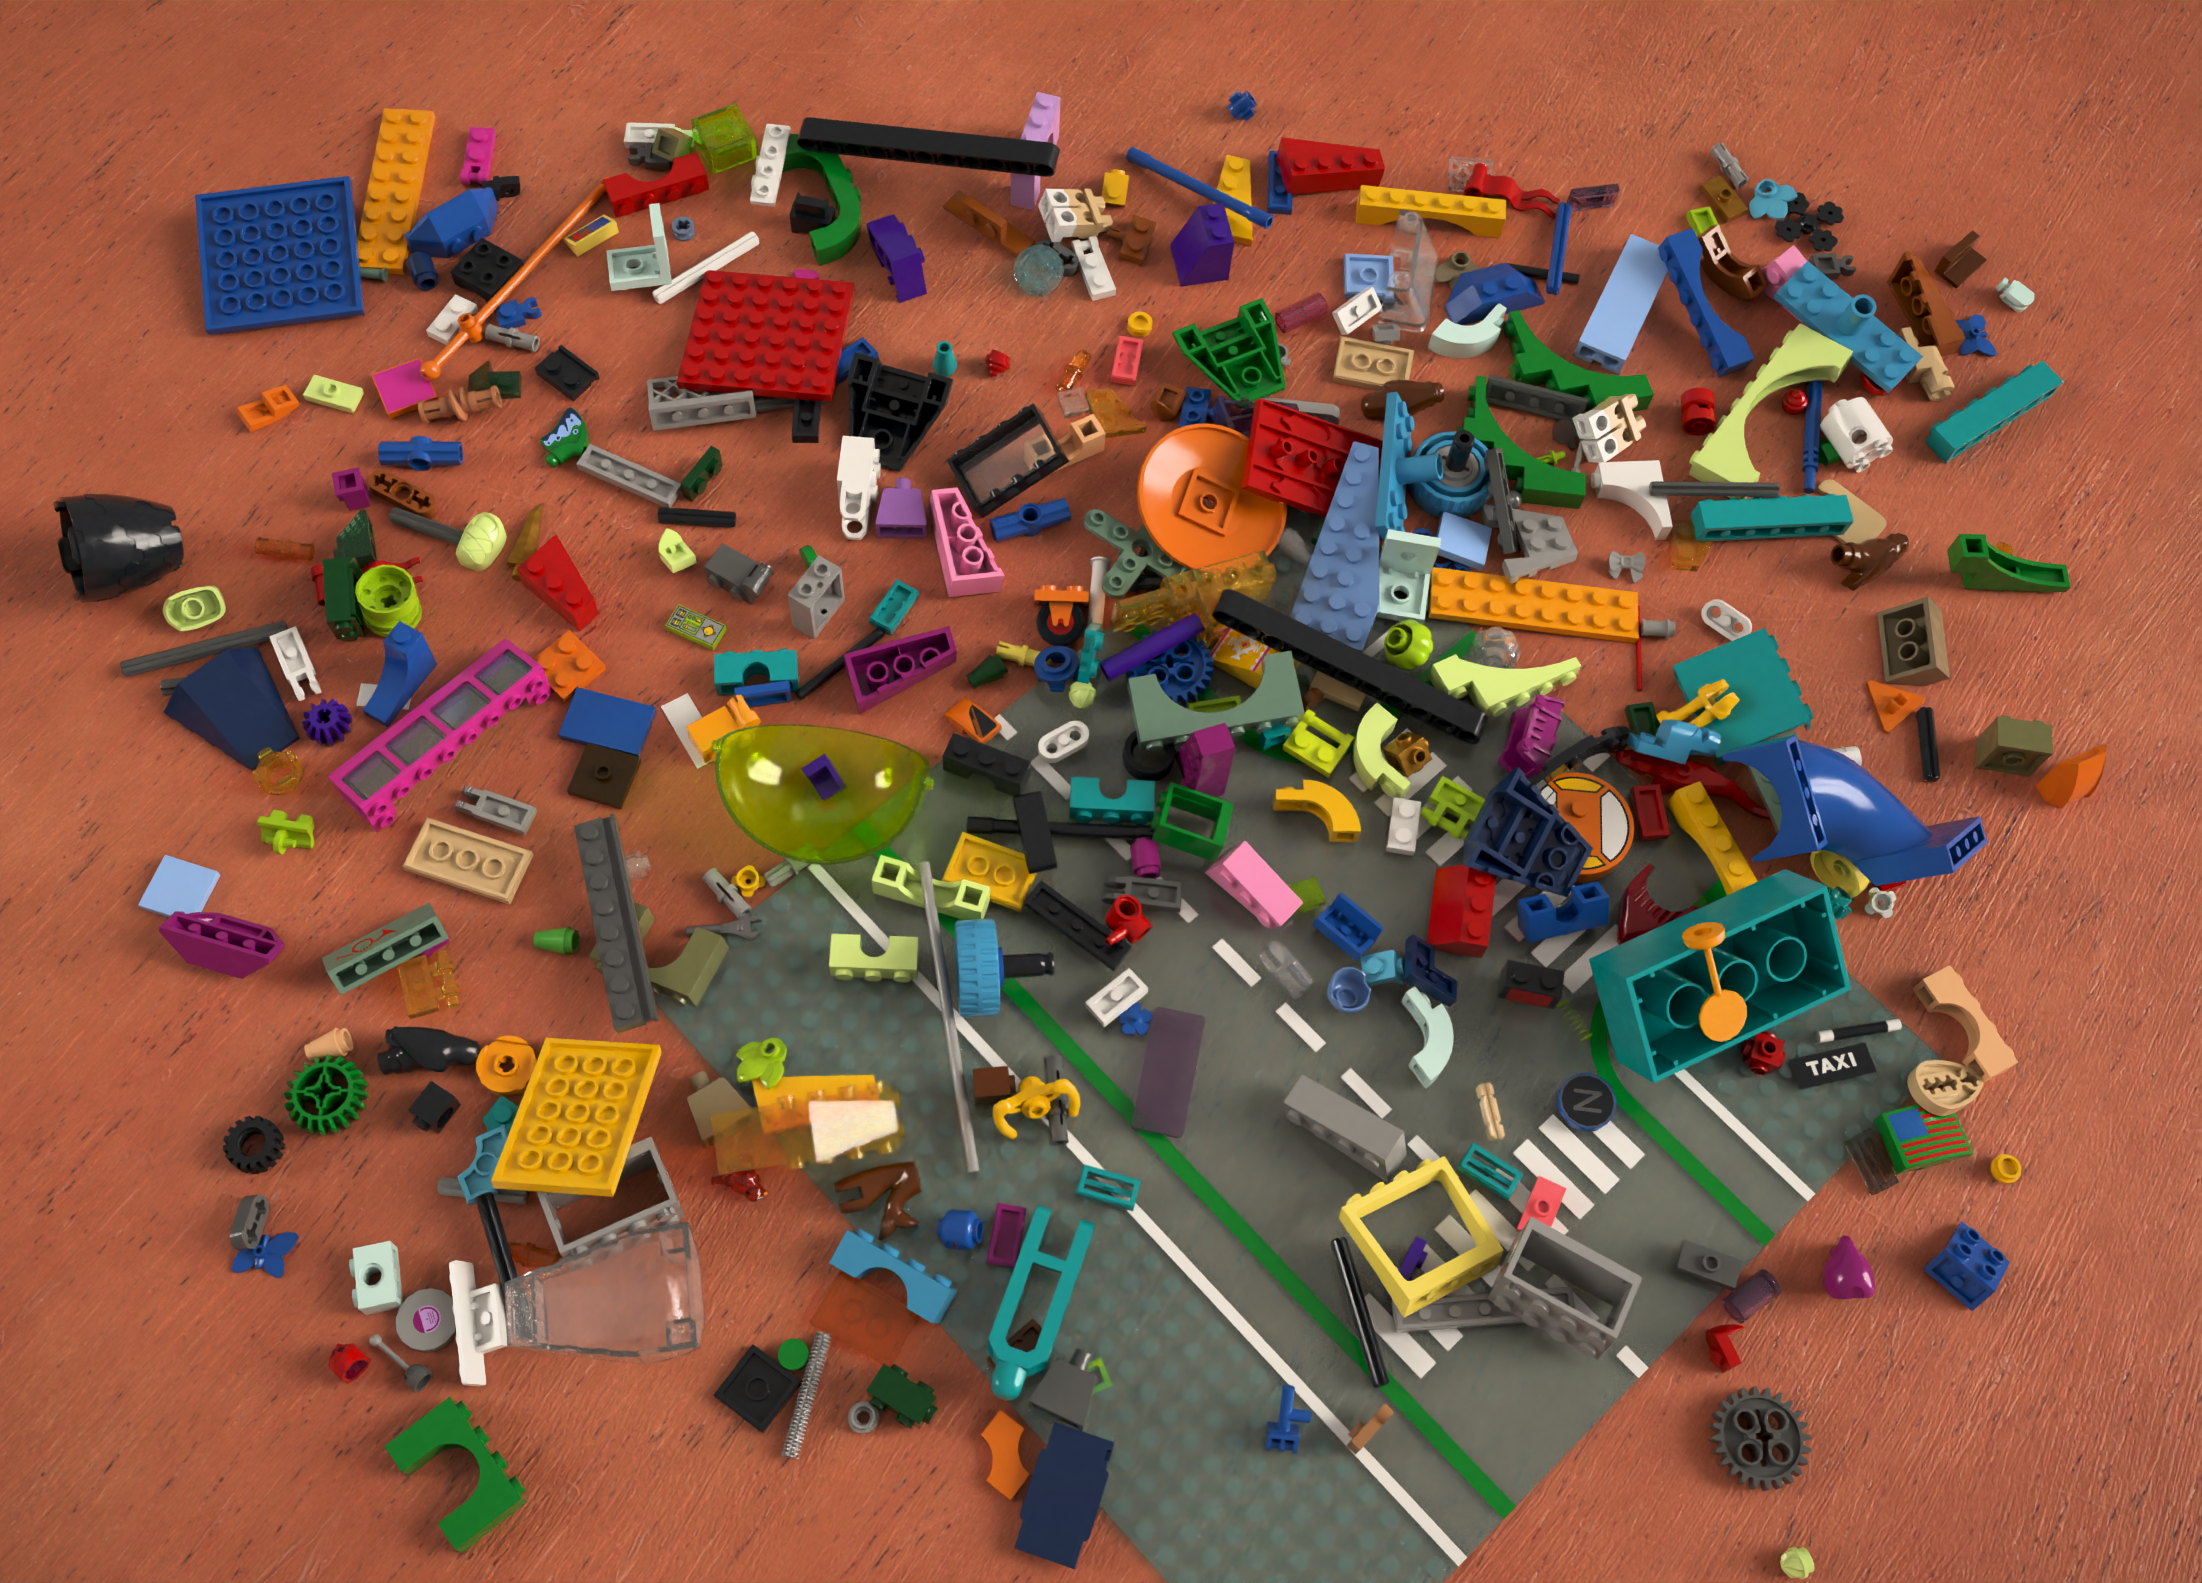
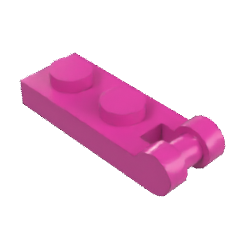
[461,127,496,185]

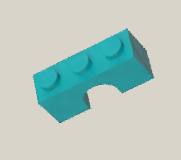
[714,649,799,696]
[1069,777,1155,825]

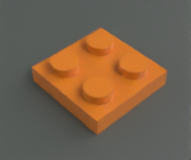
[527,630,606,703]

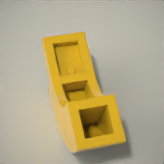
[1273,779,1361,842]

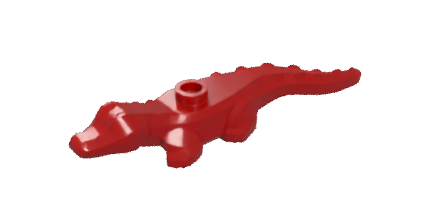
[1615,749,1771,820]

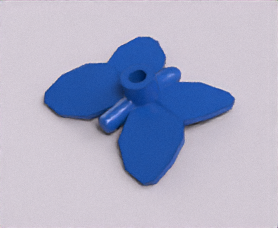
[1955,315,1997,356]
[232,1232,299,1278]

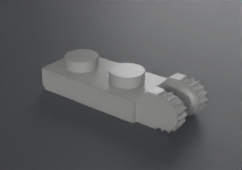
[453,786,537,835]

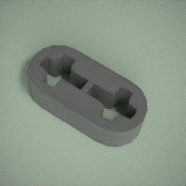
[1037,238,1079,277]
[230,1194,269,1251]

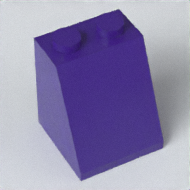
[1170,203,1234,287]

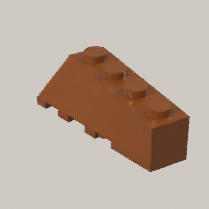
[1886,251,1965,357]

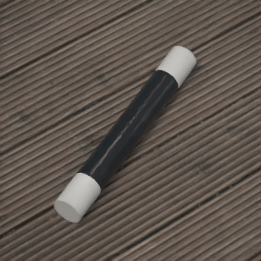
[1815,1019,1902,1043]

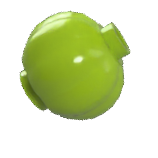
[1384,620,1433,671]

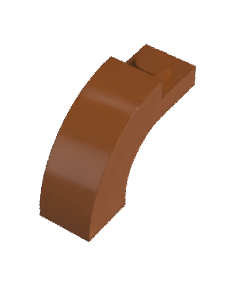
[1697,225,1768,299]

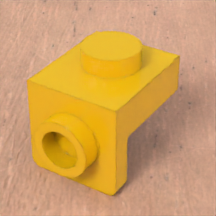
[1102,169,1130,207]

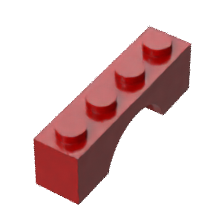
[603,152,709,218]

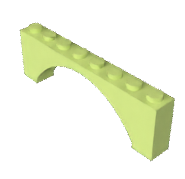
[1689,323,1853,500]

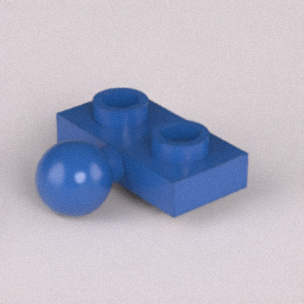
[1179,387,1230,428]

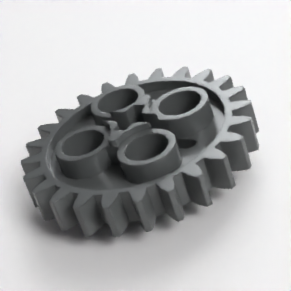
[1708,1386,1812,1491]

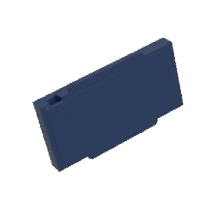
[1014,1422,1115,1569]

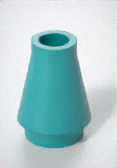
[932,341,957,377]

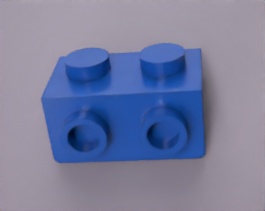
[1313,893,1384,961]

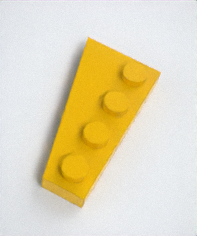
[1213,155,1253,246]

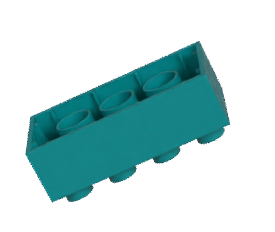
[1589,869,1851,1083]

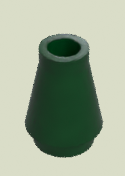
[966,654,1008,689]

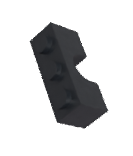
[943,733,1031,796]

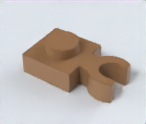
[1346,1403,1394,1455]

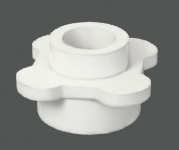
[1865,887,1896,918]

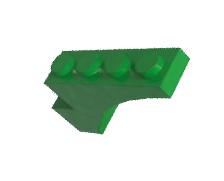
[1947,534,2070,592]

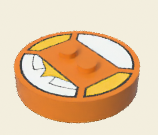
[1540,772,1634,883]

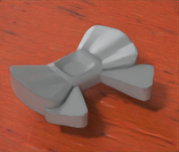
[1608,551,1645,583]

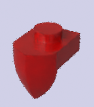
[1706,1324,1744,1373]

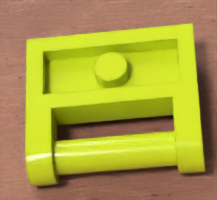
[1282,709,1355,778]

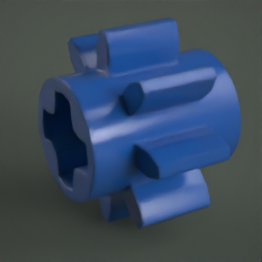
[1227,90,1257,121]

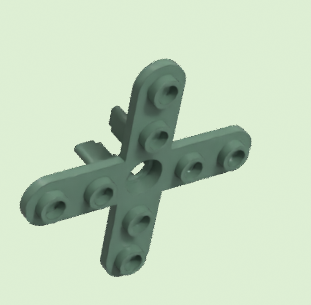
[1083,509,1200,598]

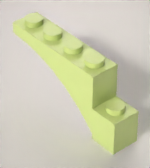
[1428,654,1581,717]

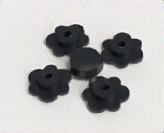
[1775,192,1844,252]

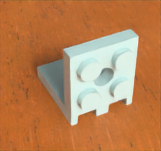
[606,203,672,291]
[1376,529,1441,624]

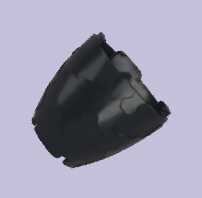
[53,494,184,603]

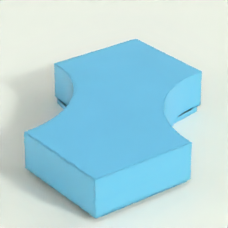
[457,1125,509,1206]

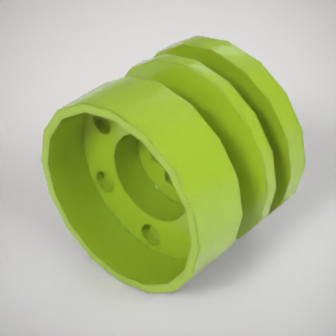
[355,565,422,637]

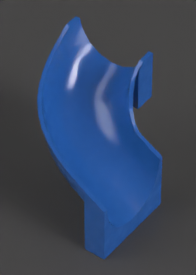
[1722,735,1988,886]

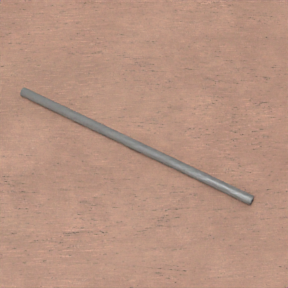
[918,862,979,1174]

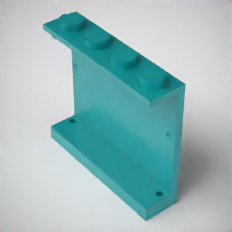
[1673,628,1813,767]

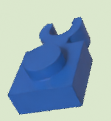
[494,297,542,329]

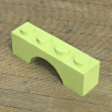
[871,855,990,920]

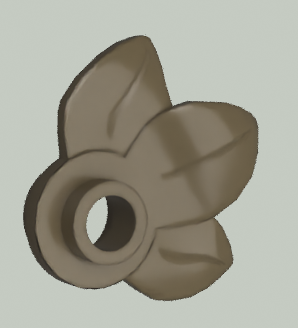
[1435,251,1481,291]

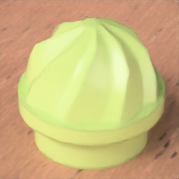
[1069,682,1096,709]
[1780,1546,1814,1579]

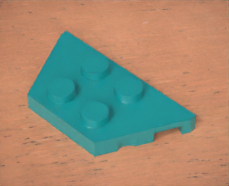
[1077,622,1105,684]

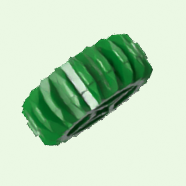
[284,1054,369,1136]

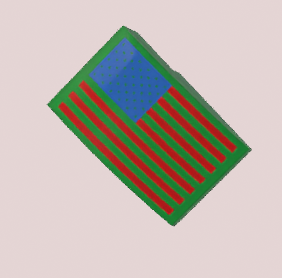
[1873,1104,1974,1175]

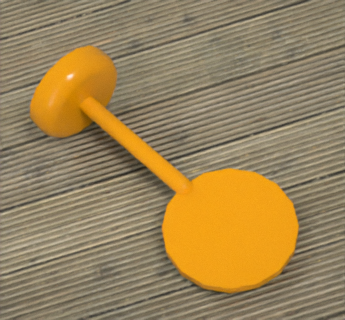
[1682,922,1747,1042]

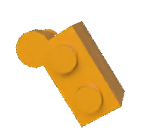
[686,695,761,763]

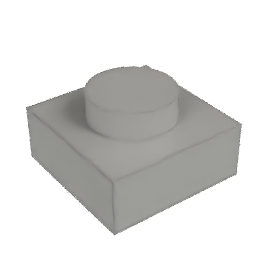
[1372,324,1400,344]

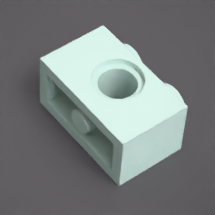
[349,1241,403,1315]

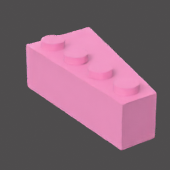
[928,488,1004,597]

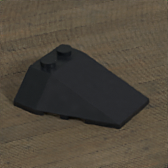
[848,352,954,471]

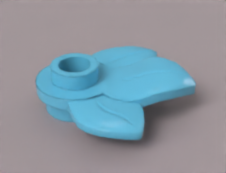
[1749,179,1797,220]

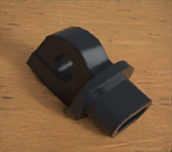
[482,175,520,201]

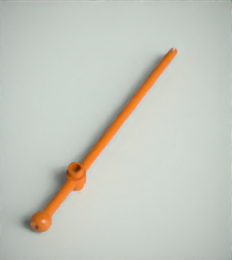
[420,177,610,381]

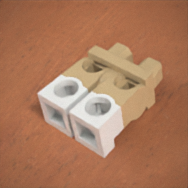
[1038,189,1113,242]
[1572,394,1646,463]

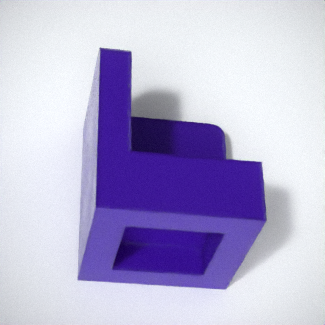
[801,754,847,801]

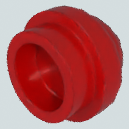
[985,349,1010,377]
[1782,389,1808,415]

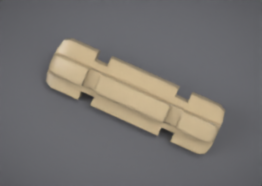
[1476,1083,1505,1141]

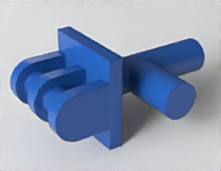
[1265,1385,1311,1454]

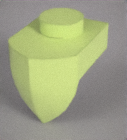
[658,528,697,573]

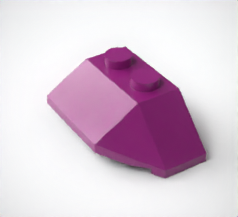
[159,911,284,979]

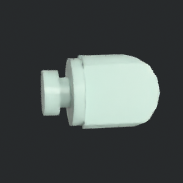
[1995,277,2034,312]

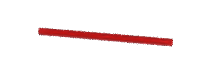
[1636,605,1643,691]

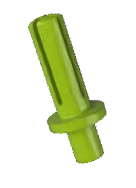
[1536,450,1566,465]

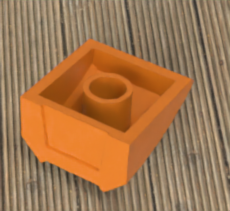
[2035,744,2107,809]

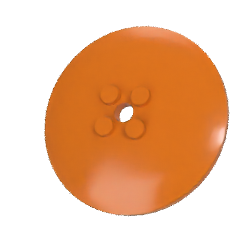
[1137,424,1287,576]

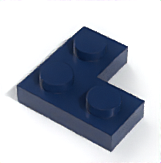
[1404,934,1457,1007]

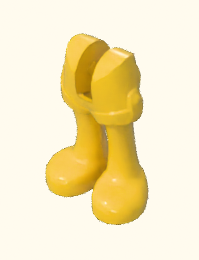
[1656,679,1740,728]

